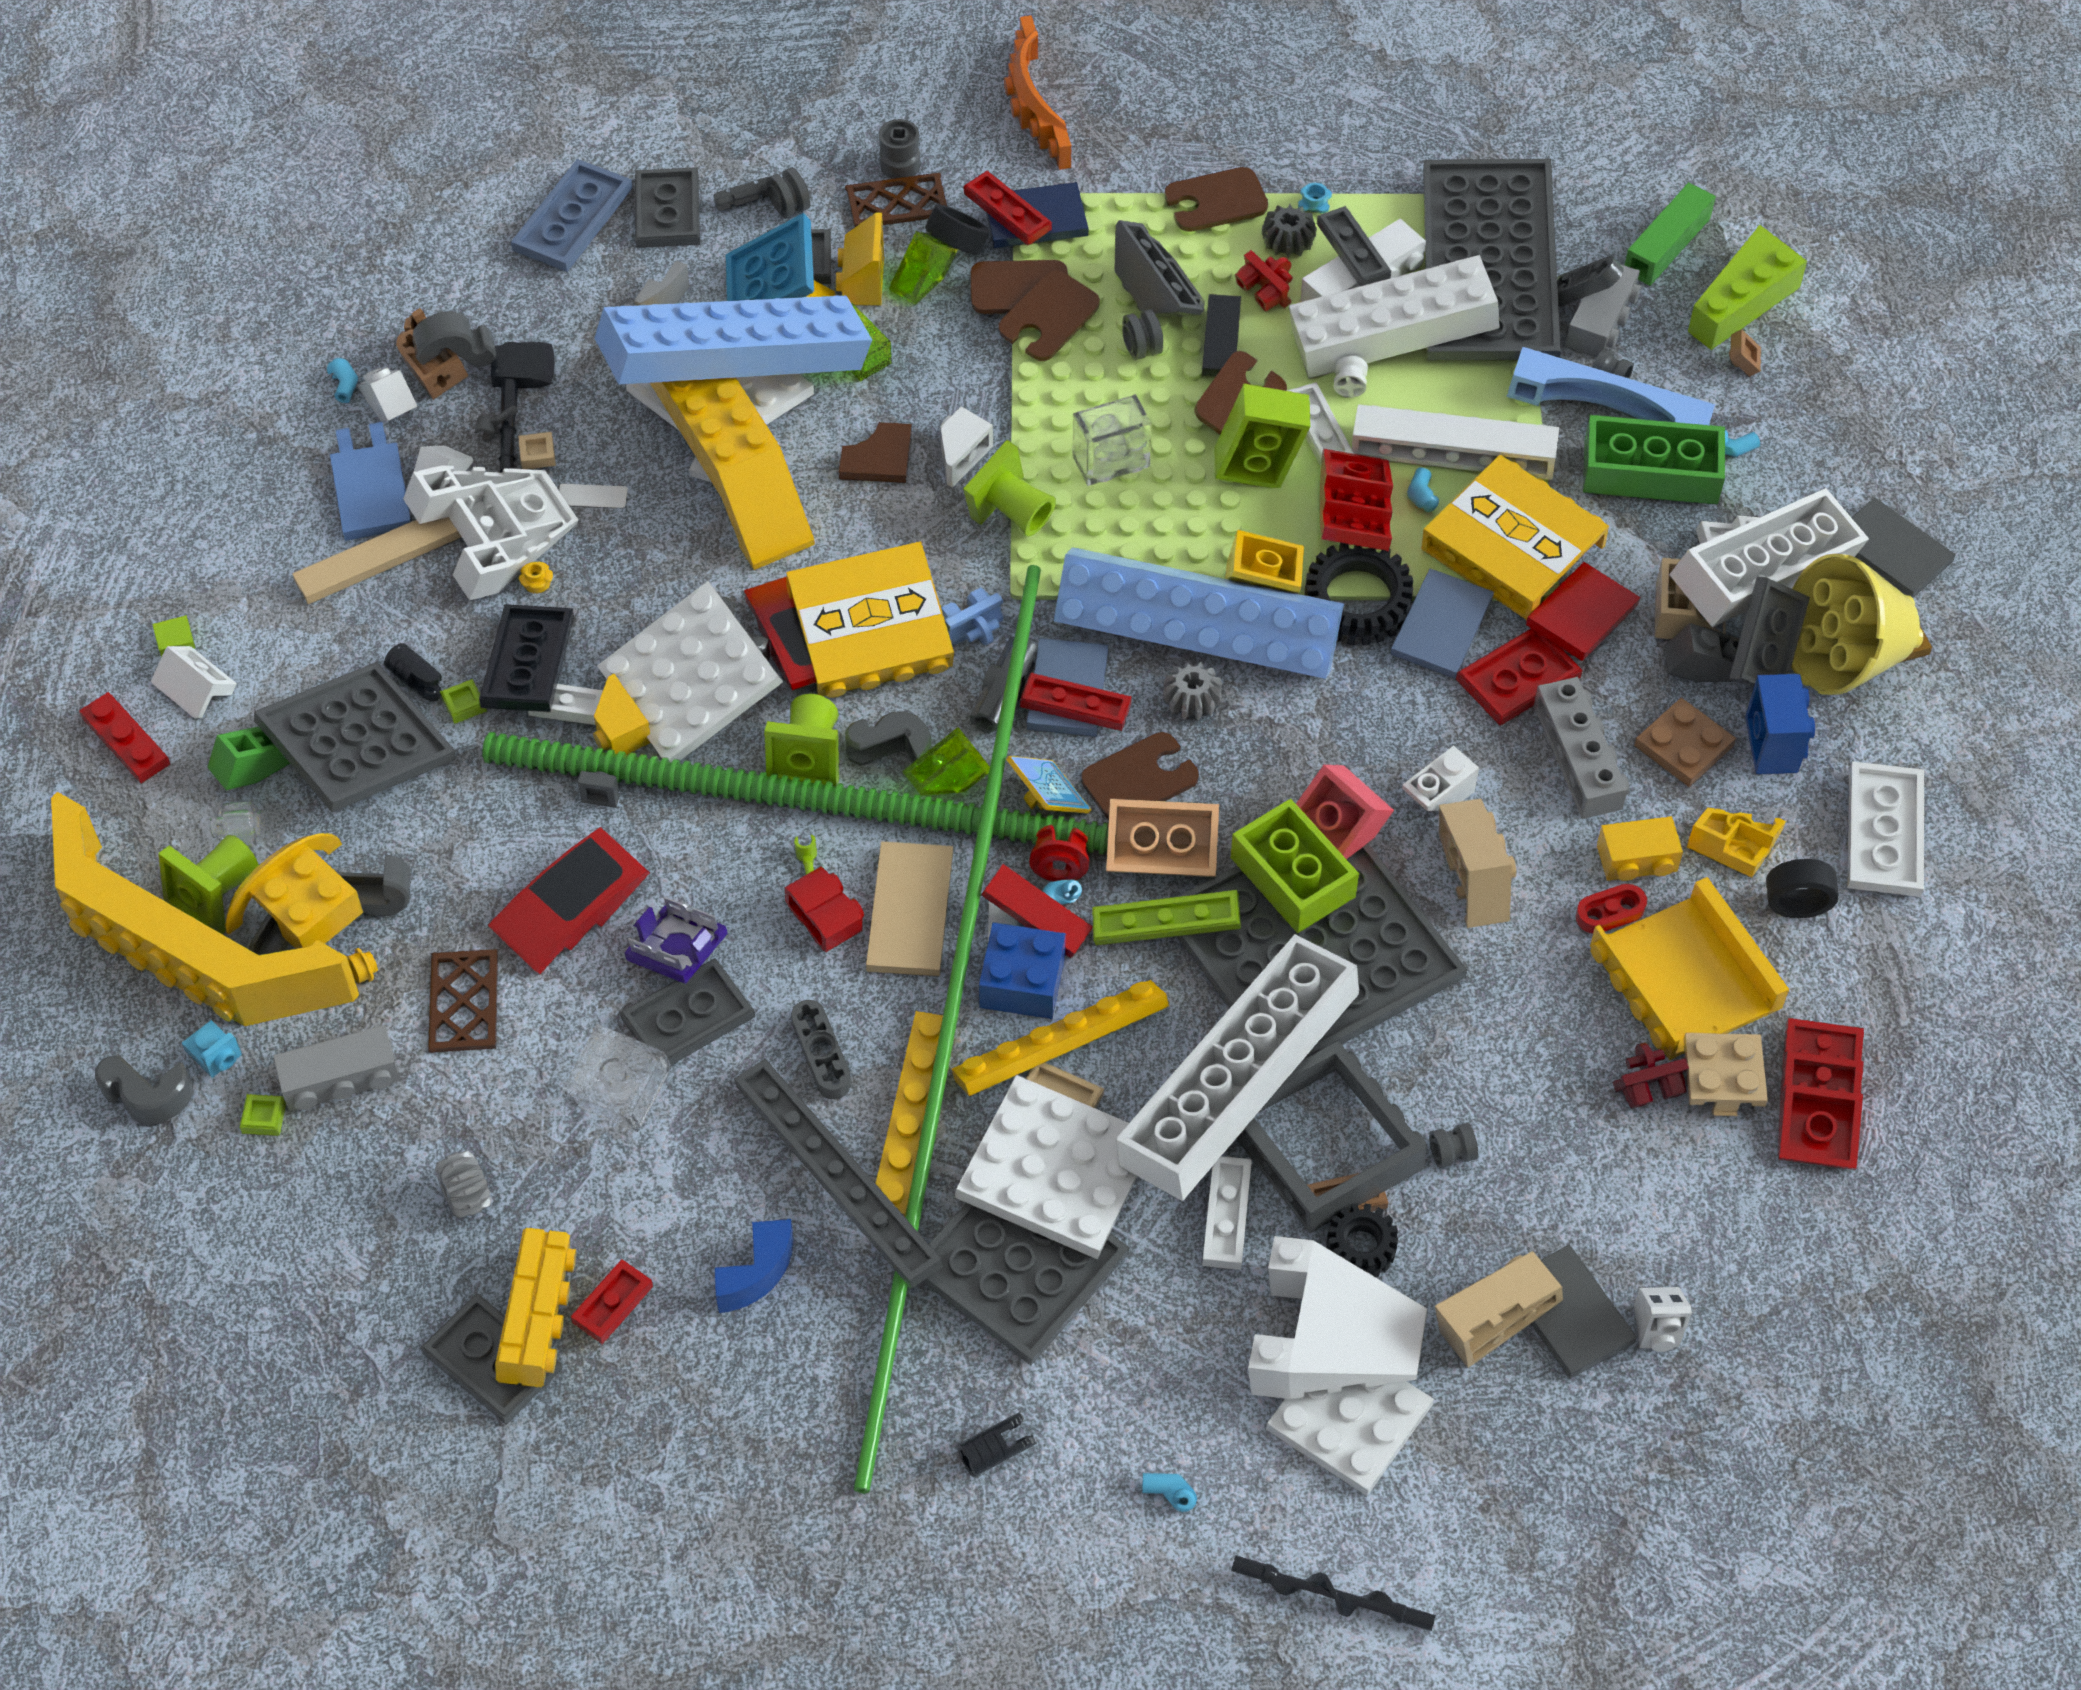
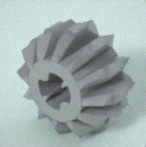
[1163,660,1222,721]
[435,1150,491,1218]

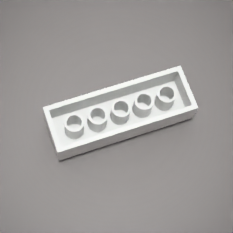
[1289,255,1500,379]
[1669,488,1869,627]

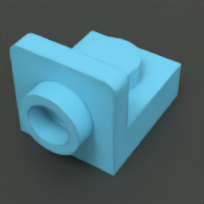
[182,1020,242,1078]

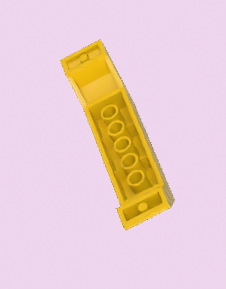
[650,377,815,570]
[51,792,359,1026]

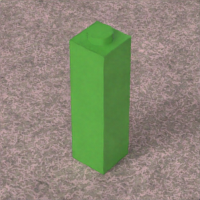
[1624,182,1716,286]

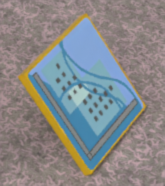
[1006,756,1092,814]

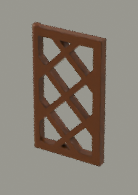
[845,172,947,227]
[428,949,498,1053]

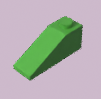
[207,726,290,790]

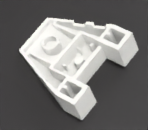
[403,465,578,601]
[1248,1236,1427,1399]

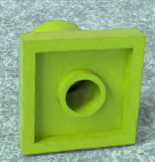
[963,440,1056,537]
[764,694,839,786]
[158,835,259,934]

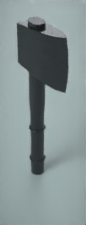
[490,342,555,473]

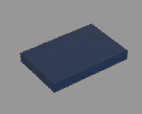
[986,182,1089,248]

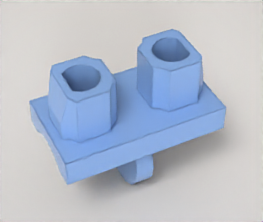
[941,587,1003,646]

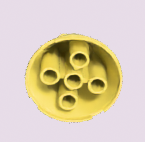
[1791,554,1923,695]

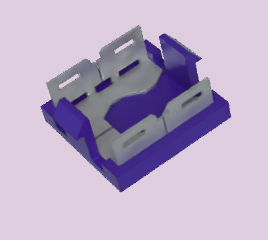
[624,897,728,984]

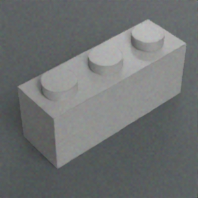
[1565,264,1642,357]
[273,1025,401,1112]

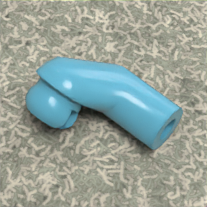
[327,358,358,403]
[1725,430,1760,457]
[1407,467,1439,512]
[1042,879,1082,905]
[1142,1473,1197,1512]

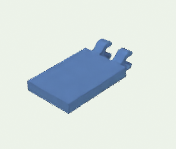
[330,422,411,541]

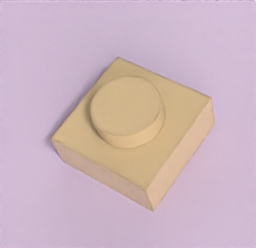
[518,432,556,469]

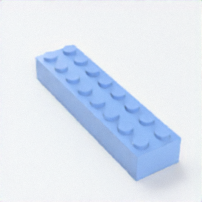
[594,295,872,385]
[1054,547,1344,679]

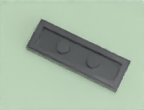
[1316,206,1391,286]

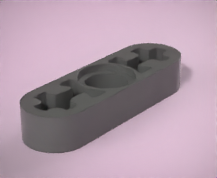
[1557,256,1624,306]
[791,1000,851,1099]

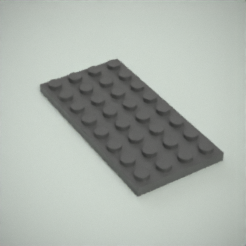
[1423,158,1561,360]

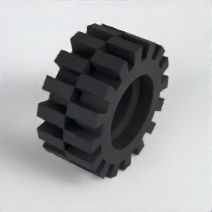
[1326,1203,1399,1278]

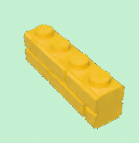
[495,1227,577,1388]

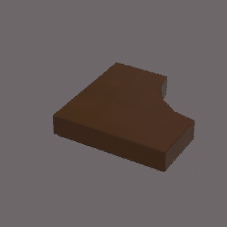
[839,422,912,483]

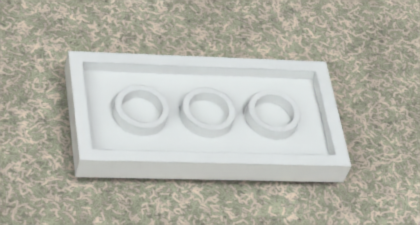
[1847,761,1924,897]

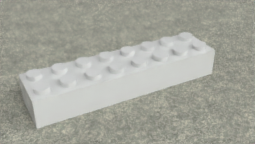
[1116,934,1359,1201]

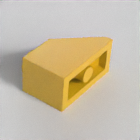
[593,674,651,755]

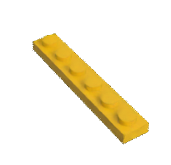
[952,980,1169,1096]
[875,1011,943,1217]

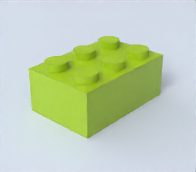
[1214,384,1311,488]
[1230,798,1359,933]

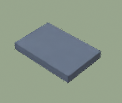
[1391,568,1494,679]
[1027,638,1109,737]

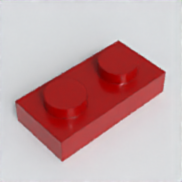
[571,1259,653,1345]

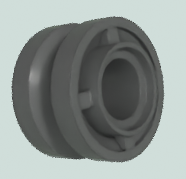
[767,167,810,219]
[1122,309,1163,360]

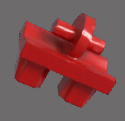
[1235,250,1293,312]

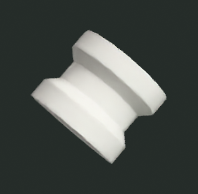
[1333,356,1368,398]

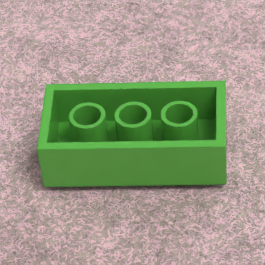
[1583,415,1725,504]

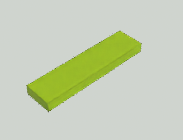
[1092,890,1241,946]

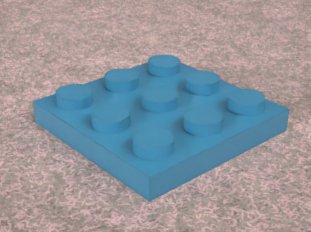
[726,213,814,301]

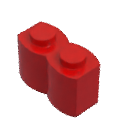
[784,866,864,952]

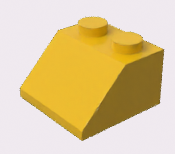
[836,213,885,306]
[1225,530,1304,594]

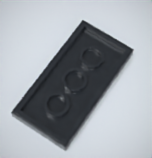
[479,604,574,712]

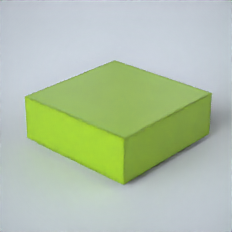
[152,615,196,657]
[440,679,487,724]
[239,1094,286,1136]

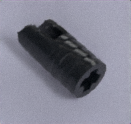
[384,643,442,702]
[957,1411,1037,1477]

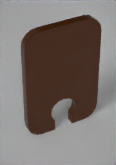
[1164,167,1268,232]
[971,260,1068,314]
[999,270,1100,361]
[1194,351,1287,435]
[1081,732,1199,820]

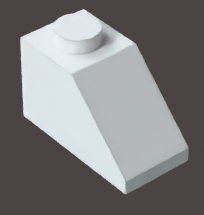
[940,407,993,488]

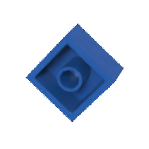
[1745,674,1815,774]
[979,922,1066,1019]

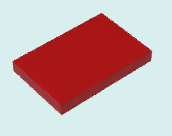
[1525,562,1641,661]
[1456,629,1583,726]

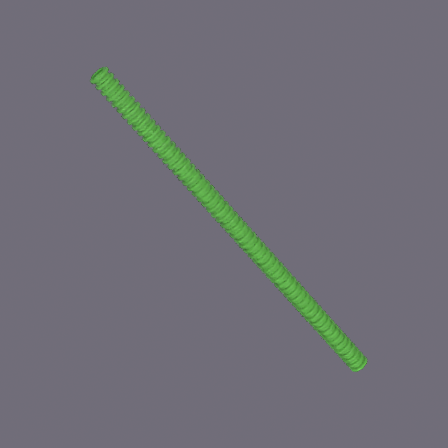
[482,732,1109,855]

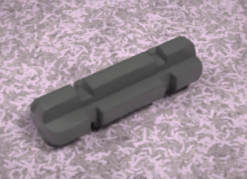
[713,177,769,211]

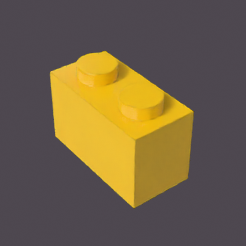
[1597,816,1683,881]

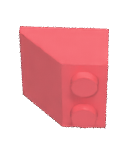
[1296,764,1394,859]

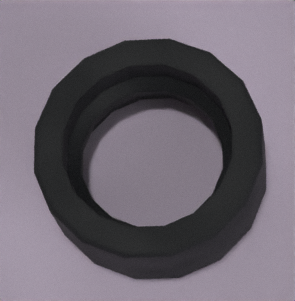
[925,204,990,255]
[1766,859,1839,918]

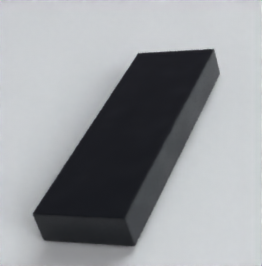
[1202,294,1241,377]

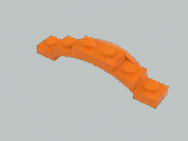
[1004,15,1072,170]

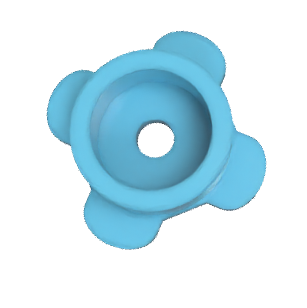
[1298,183,1332,213]

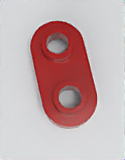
[1575,884,1647,934]

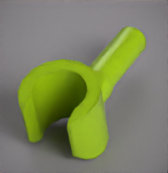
[794,834,817,875]

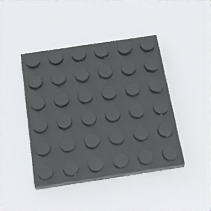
[1177,843,1467,1060]

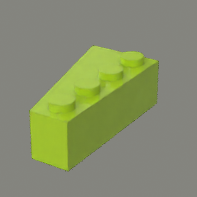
[1688,225,1807,350]

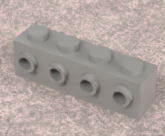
[1534,677,1630,819]

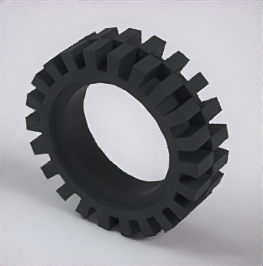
[1305,543,1414,645]

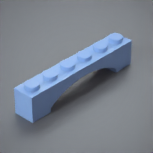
[1507,347,1715,425]

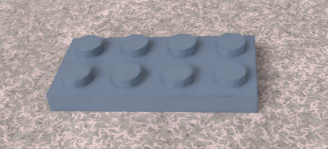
[511,159,633,272]

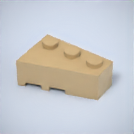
[1439,798,1516,928]
[1435,1251,1563,1368]

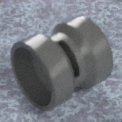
[1592,350,1634,378]
[1429,1122,1478,1168]

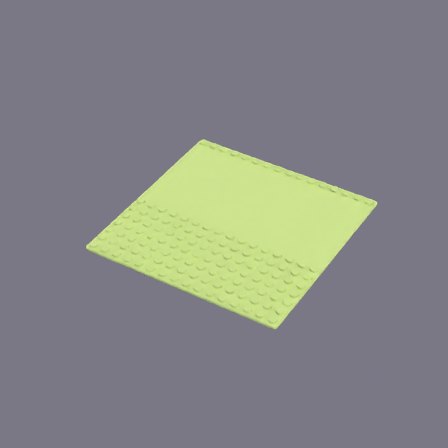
[1010,193,1559,601]

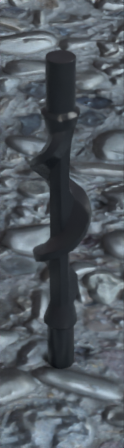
[1231,1555,1436,1631]

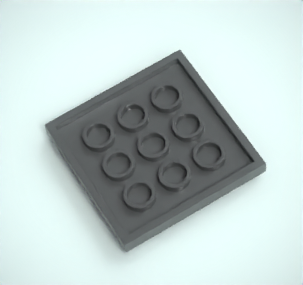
[254,662,455,812]
[922,1203,1130,1366]

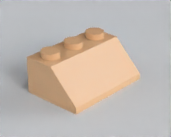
[1106,799,1219,877]

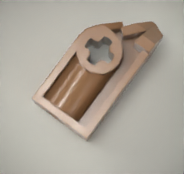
[396,308,468,400]

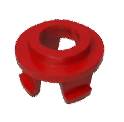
[1029,825,1089,882]

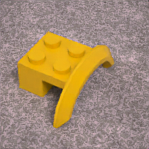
[225,833,363,949]

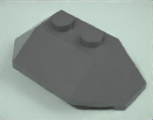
[1114,220,1205,318]

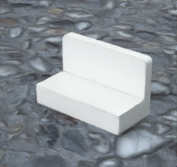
[151,646,237,719]

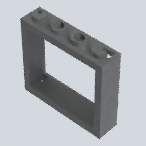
[1236,1041,1427,1233]

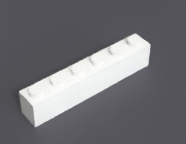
[1352,404,1559,480]

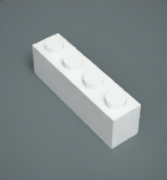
[1301,219,1426,302]

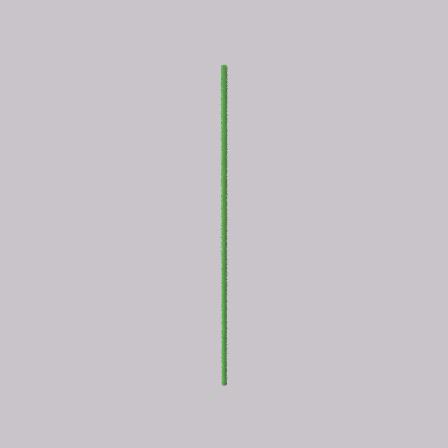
[854,565,1041,1493]

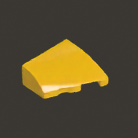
[1687,807,1786,878]

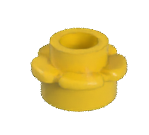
[519,561,553,593]
[347,948,378,984]

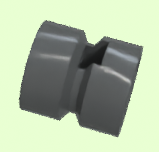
[878,119,921,179]

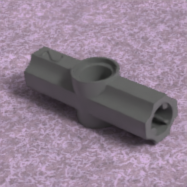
[970,637,1038,734]

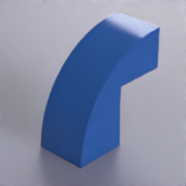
[715,1219,794,1313]

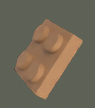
[1634,697,1736,787]

